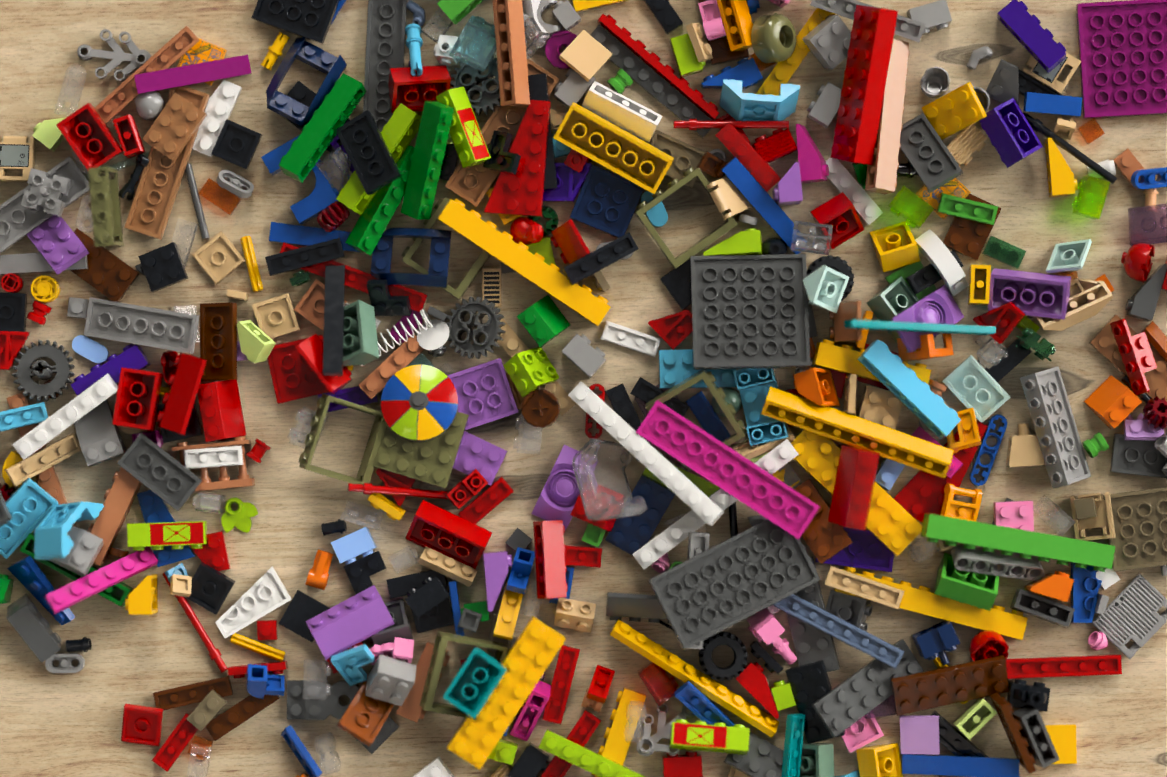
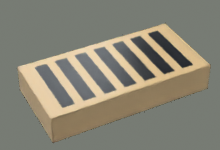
[482,268,502,307]

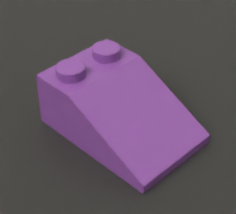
[483,551,513,612]

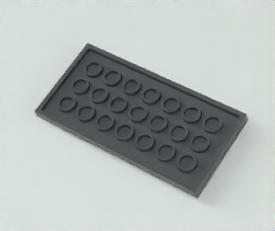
[648,519,820,650]

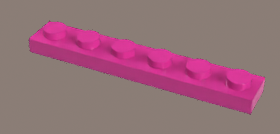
[45,546,158,614]

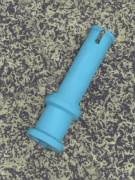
[405,24,423,76]

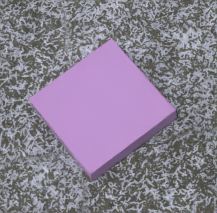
[900,715,940,755]

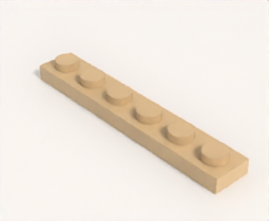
[497,318,576,416]

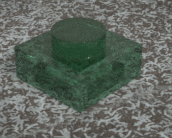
[290,270,312,287]

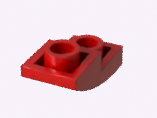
[445,469,488,509]

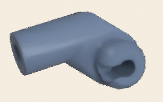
[407,0,426,26]

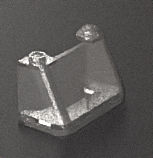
[572,438,647,521]

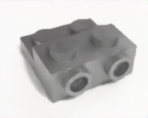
[826,590,873,631]

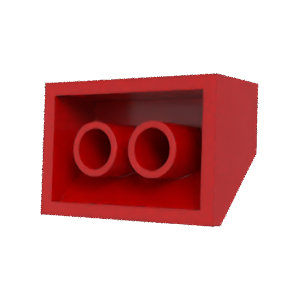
[388,65,451,113]
[56,103,123,170]
[295,334,352,394]
[112,367,163,431]
[197,380,247,442]

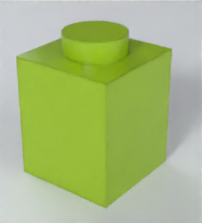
[770,680,796,711]

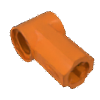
[306,549,334,590]

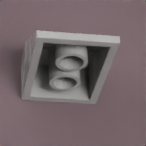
[74,399,127,466]
[33,526,104,577]

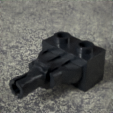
[1007,679,1050,712]

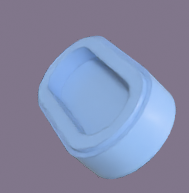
[72,335,109,364]

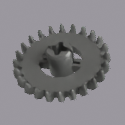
[12,339,75,402]

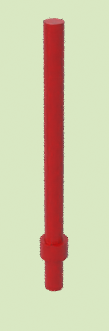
[674,119,789,130]
[348,483,448,499]
[162,573,228,673]

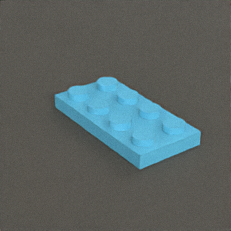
[658,349,736,389]
[0,478,58,559]

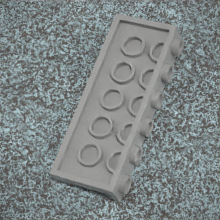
[1020,366,1091,488]

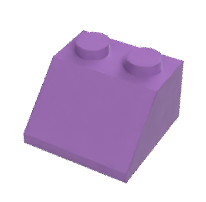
[772,162,803,206]

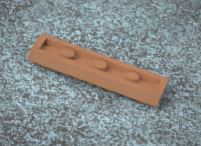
[358,334,425,400]

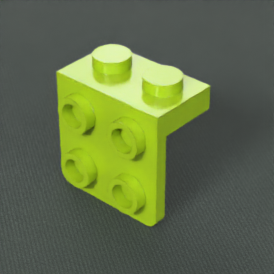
[503,347,559,398]

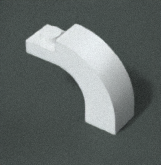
[915,229,969,296]

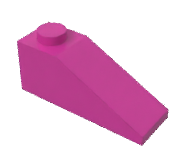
[796,124,829,183]
[509,680,551,741]

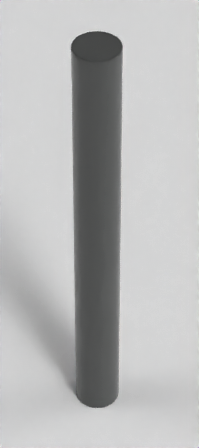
[185,164,210,239]

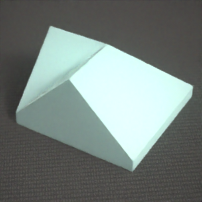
[1046,239,1092,273]
[803,265,849,313]

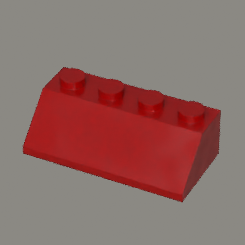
[156,352,207,435]
[828,445,880,531]
[405,500,492,569]

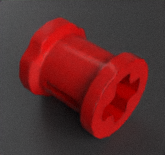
[246,438,271,463]

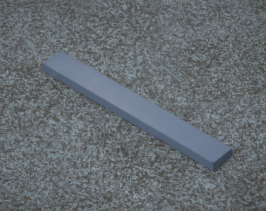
[773,594,904,669]

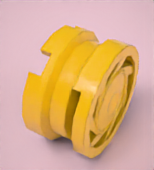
[31,275,60,303]

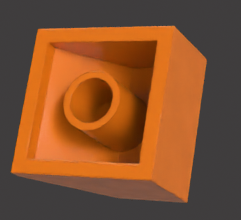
[793,367,840,407]
[1084,375,1142,429]
[1024,571,1074,602]

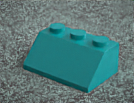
[443,647,507,719]

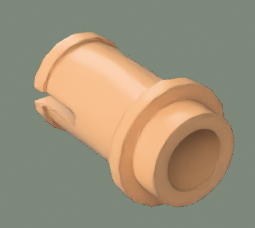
[1143,188,1158,211]

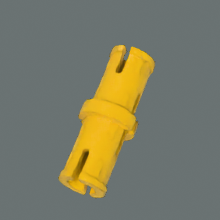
[260,32,290,71]

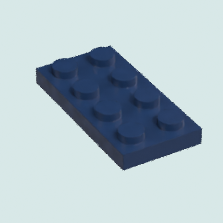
[605,474,675,556]

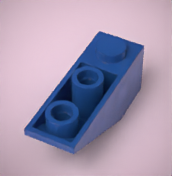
[701,57,763,89]

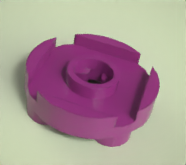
[545,30,577,70]

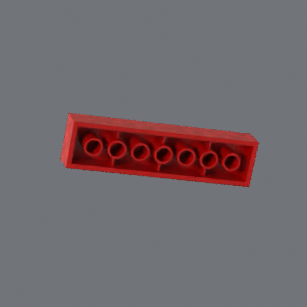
[831,5,898,165]

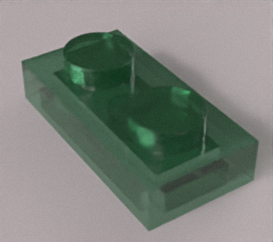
[982,236,1026,269]

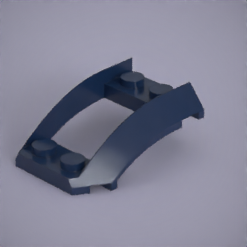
[266,37,347,126]
[371,228,452,288]

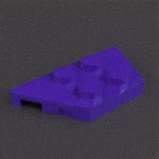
[543,163,592,202]

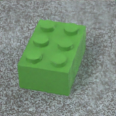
[934,553,999,611]

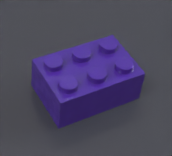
[979,98,1043,168]

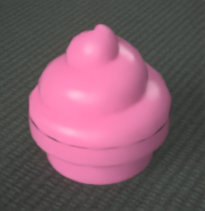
[651,553,670,573]
[1088,631,1108,650]

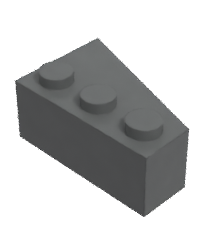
[7,593,62,663]

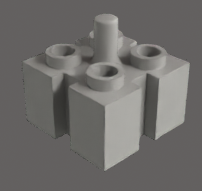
[21,168,72,218]

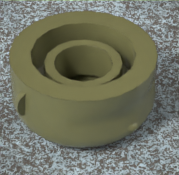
[751,13,796,63]

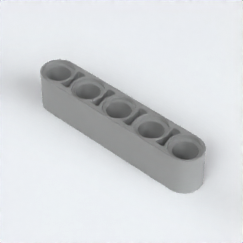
[951,545,1044,581]

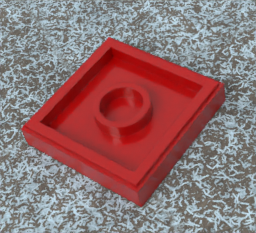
[121,704,163,747]

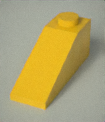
[1044,138,1078,197]

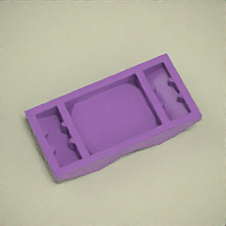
[890,284,964,352]
[531,445,598,530]

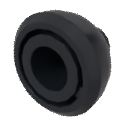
[762,237,787,255]

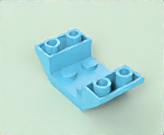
[719,79,800,121]
[733,368,788,446]
[34,501,104,560]

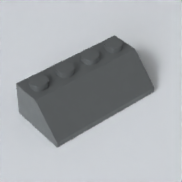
[606,592,669,623]

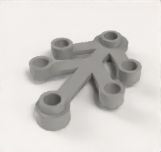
[77,29,151,82]
[636,702,696,756]

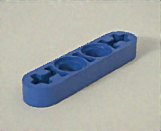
[969,415,1007,486]

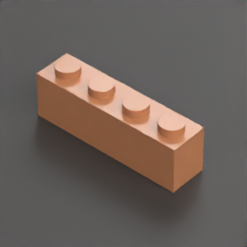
[396,642,451,723]

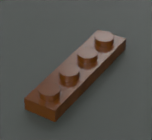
[153,676,233,710]
[206,695,280,741]

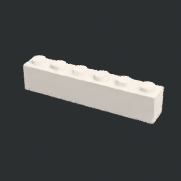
[12,373,118,460]

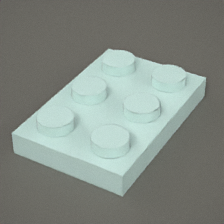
[942,355,1010,423]

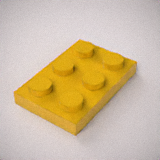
[922,82,987,140]

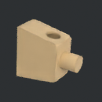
[1006,423,1045,467]

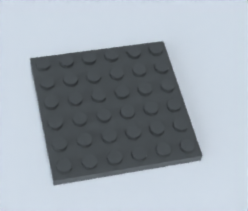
[690,254,810,369]

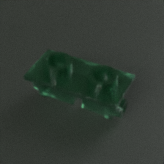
[1016,327,1056,362]

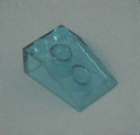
[449,15,497,72]

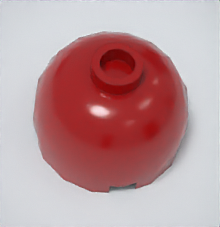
[1121,243,1155,282]
[969,630,1009,661]

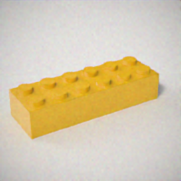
[553,102,674,194]

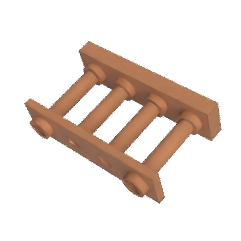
[172,436,255,492]

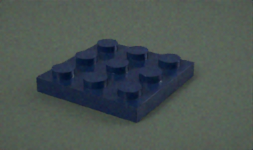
[570,164,644,238]

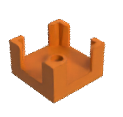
[897,333,954,361]

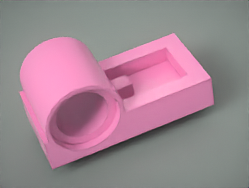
[698,0,726,41]

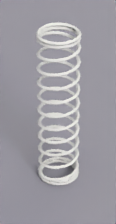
[361,309,433,366]

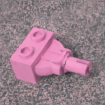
[747,608,797,665]
[354,637,414,665]

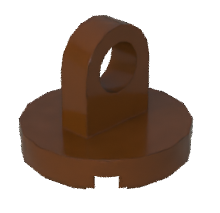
[521,389,560,428]

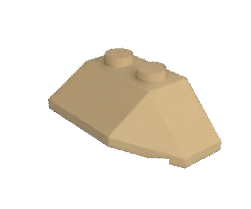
[1035,278,1113,331]

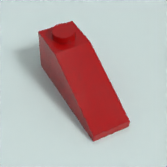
[734,661,779,719]

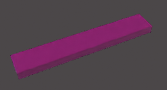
[134,55,252,94]

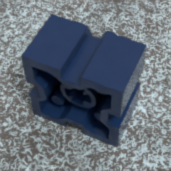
[911,620,960,665]

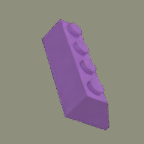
[988,268,1071,320]
[306,585,395,660]

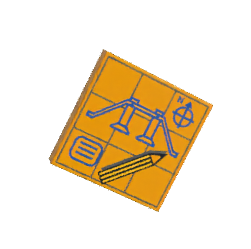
[178,38,227,86]
[916,178,971,220]

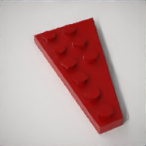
[484,100,551,217]
[893,421,988,522]

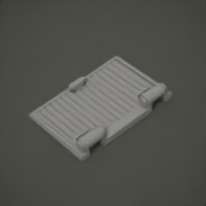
[1092,573,1167,659]

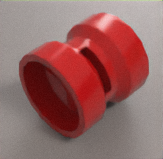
[1,273,24,293]
[26,300,52,325]

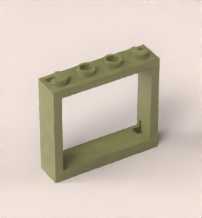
[88,167,124,247]
[634,167,738,269]
[402,197,490,300]
[645,369,746,471]
[299,393,388,485]
[420,631,508,717]

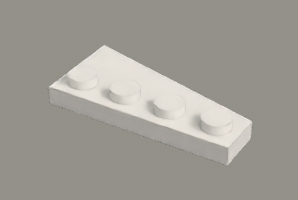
[192,80,242,158]
[215,566,292,639]

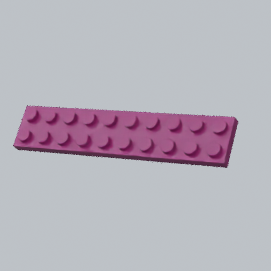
[636,400,820,539]

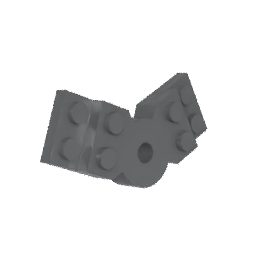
[287,680,399,754]

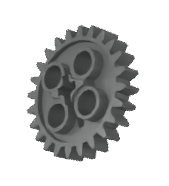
[450,54,502,116]
[446,297,506,359]

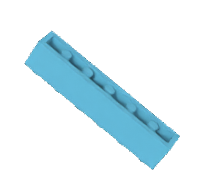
[858,339,961,439]

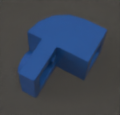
[506,547,535,594]
[246,664,285,699]

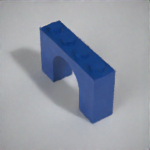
[261,135,339,225]

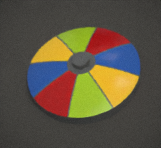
[381,365,458,442]

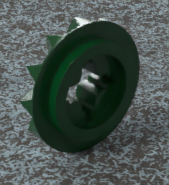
[528,206,558,236]

